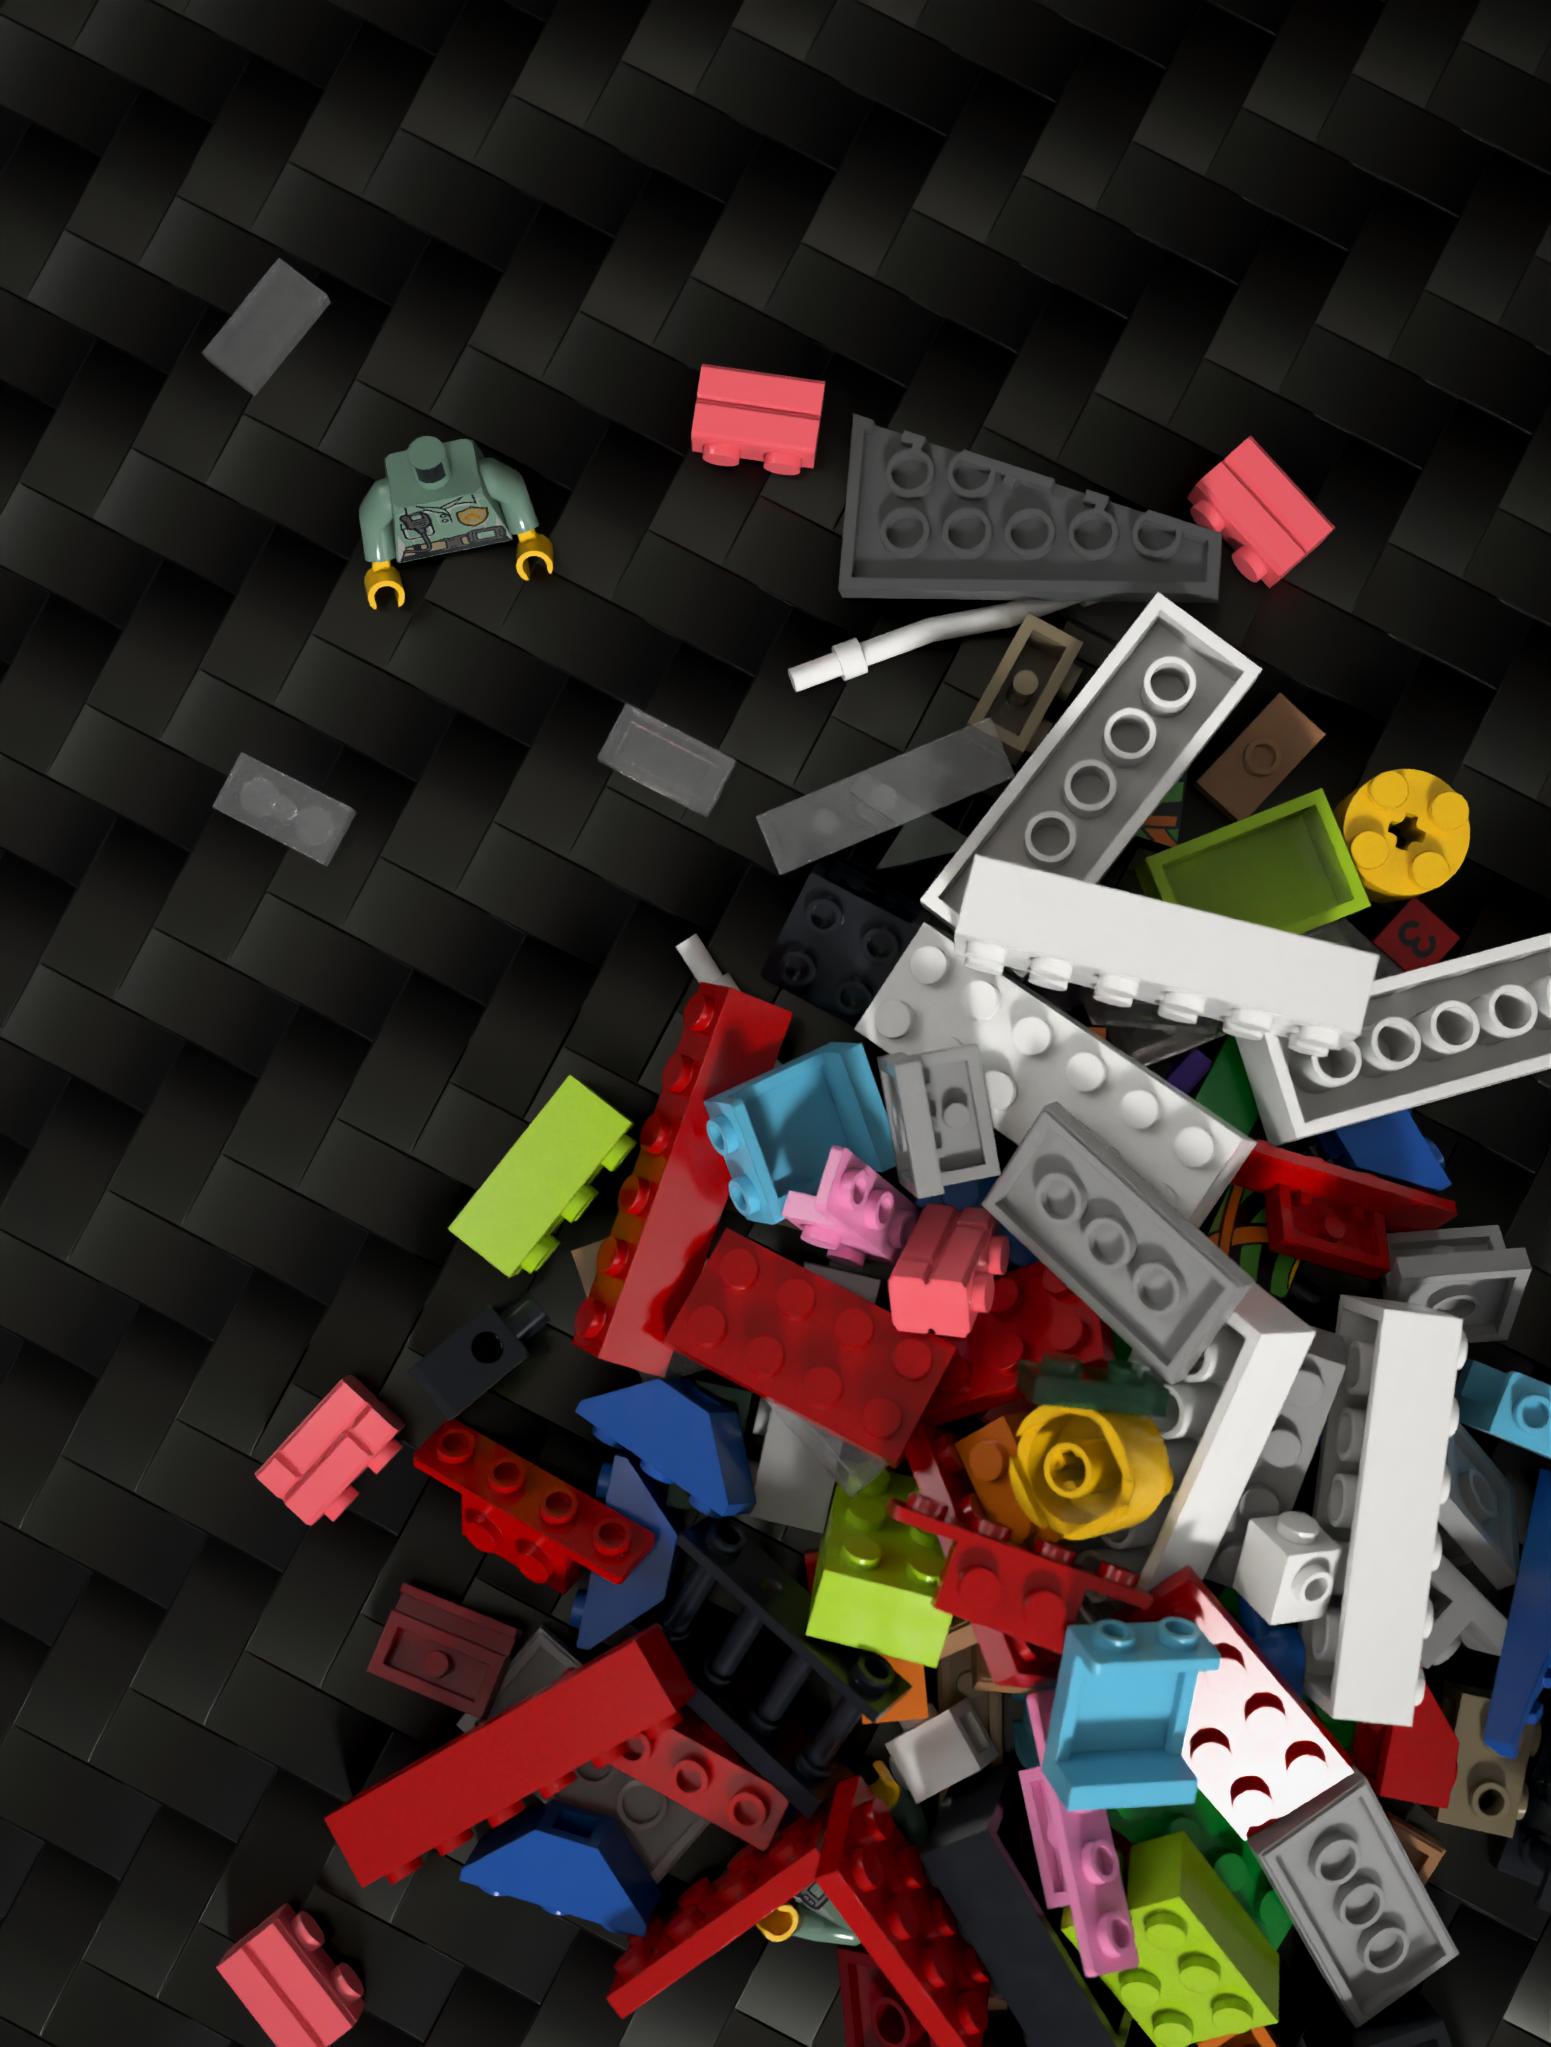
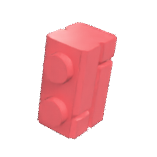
[691,364,825,475]
[1187,436,1335,589]
[888,1203,1010,1338]
[255,1374,406,1526]
[216,1902,366,2047]

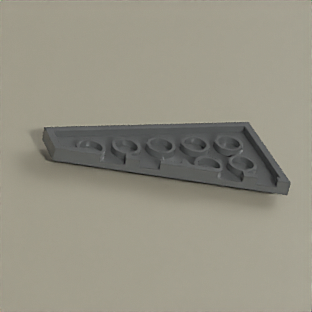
[838,413,1222,603]

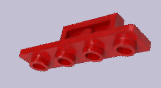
[1230,1140,1457,1281]
[413,1419,655,1595]
[885,1492,1154,1654]
[561,1667,790,1850]

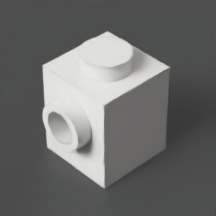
[1232,1511,1343,1625]
[885,1697,999,1804]

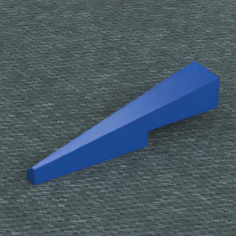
[1483,1469,1551,1760]

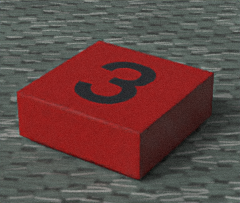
[1367,897,1460,974]

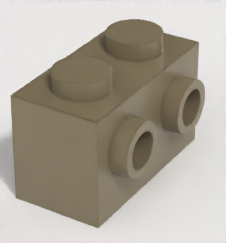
[961,613,1084,766]
[1419,1680,1541,1838]

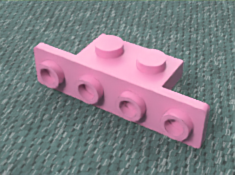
[781,1145,922,1268]
[1018,1689,1139,1977]

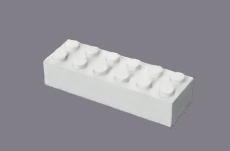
[920,592,1262,982]
[954,855,1379,1057]
[854,922,1257,1229]
[1235,933,1551,1147]
[1066,1283,1316,1625]
[1298,1294,1468,1727]

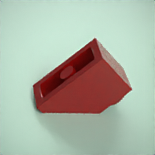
[1350,1682,1460,1809]

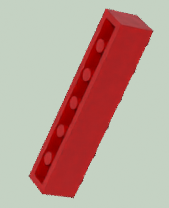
[572,982,793,1378]
[324,1623,697,1888]

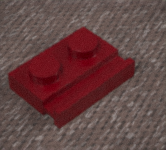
[366,1582,523,1720]

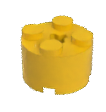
[1333,769,1470,903]
[1009,1395,1174,1540]

